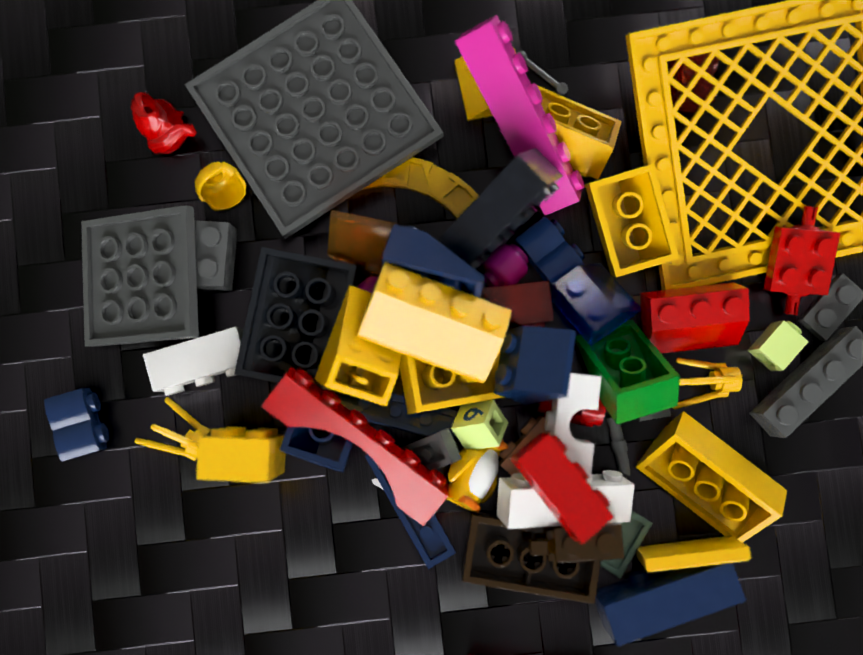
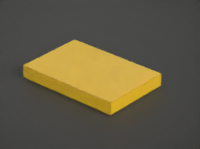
[636,536,751,572]

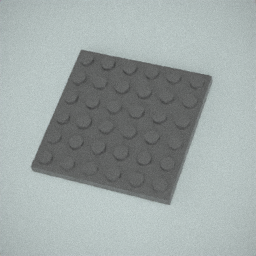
[185,0,444,239]

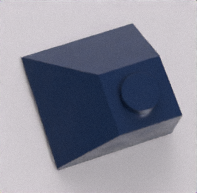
[280,400,364,473]

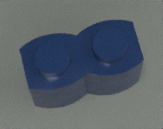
[514,216,585,291]
[44,388,109,462]

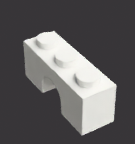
[545,373,601,478]

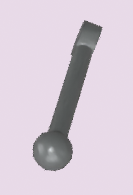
[516,51,568,96]

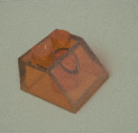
[327,210,397,274]

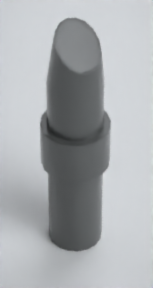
[607,417,630,476]

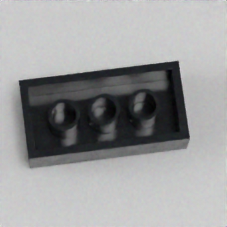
[437,148,563,270]

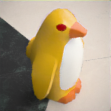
[446,438,509,513]

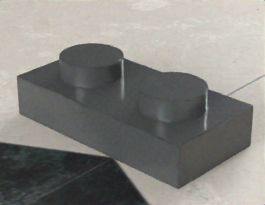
[797,273,863,341]
[402,428,462,470]

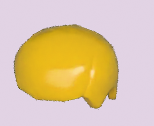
[194,161,247,211]

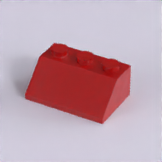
[640,282,750,354]

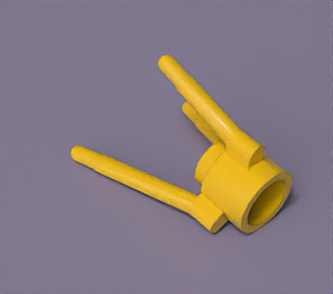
[672,358,742,409]
[135,397,211,461]

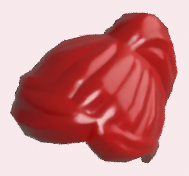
[130,92,197,154]

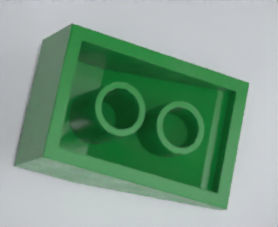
[575,319,680,424]

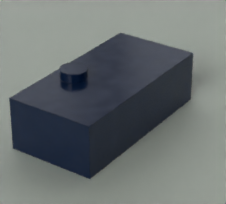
[595,563,746,647]

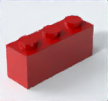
[510,433,614,544]

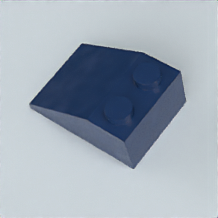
[382,224,485,298]

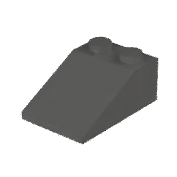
[194,220,237,291]

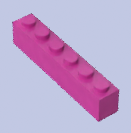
[455,15,585,215]

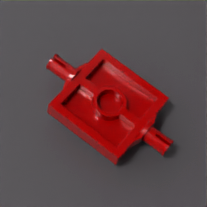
[764,206,840,315]

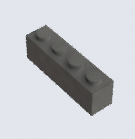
[749,326,863,438]

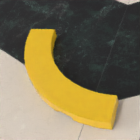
[362,157,479,219]

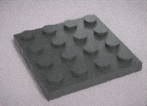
[81,205,199,347]

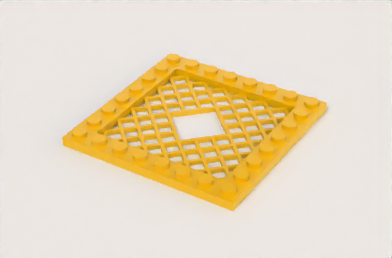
[625,0,863,290]

